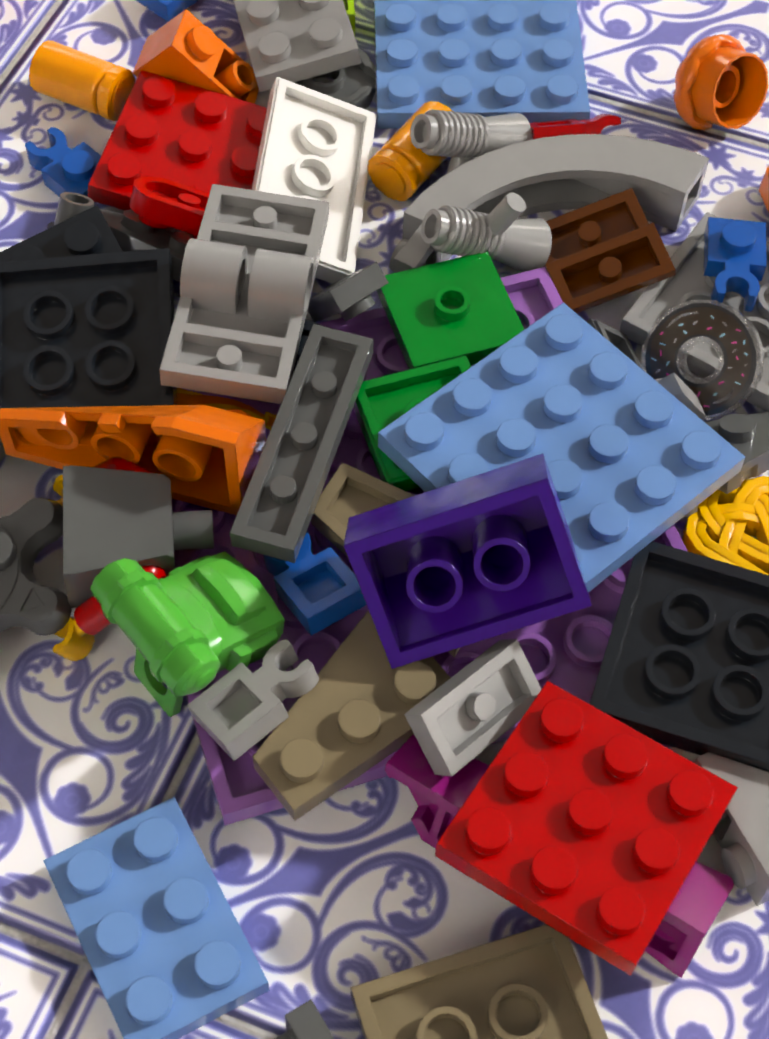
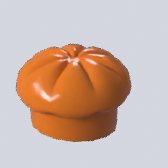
[673,34,769,130]

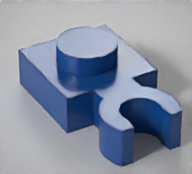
[25,127,101,203]
[704,217,767,312]
[263,532,367,636]

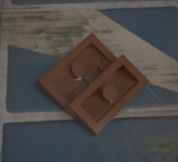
[544,188,676,313]

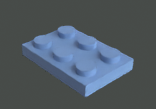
[43,797,269,1039]

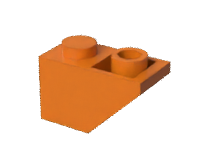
[132,9,259,104]

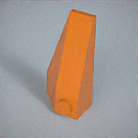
[0,405,267,515]

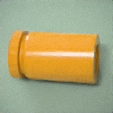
[29,40,135,121]
[367,101,452,201]

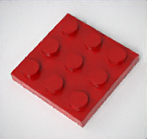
[88,70,267,211]
[435,681,738,976]

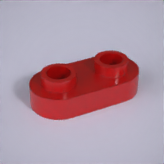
[129,176,210,239]

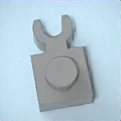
[187,639,319,761]

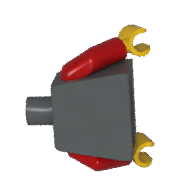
[52,456,214,661]

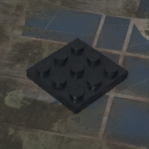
[0,248,177,439]
[589,541,769,772]

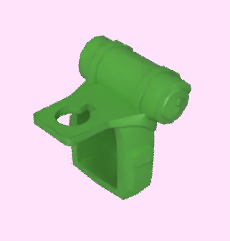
[90,552,285,717]

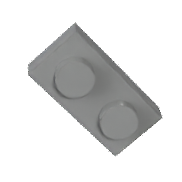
[404,639,541,776]

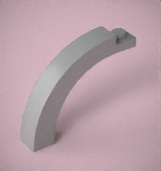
[389,134,709,273]

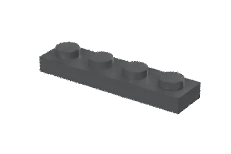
[230,324,373,563]

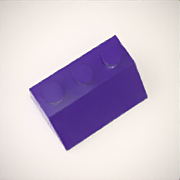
[344,453,592,669]

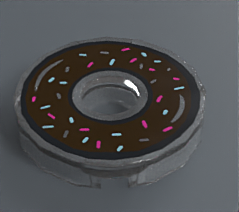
[641,300,765,420]

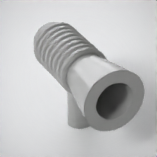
[410,109,532,174]
[421,192,552,272]

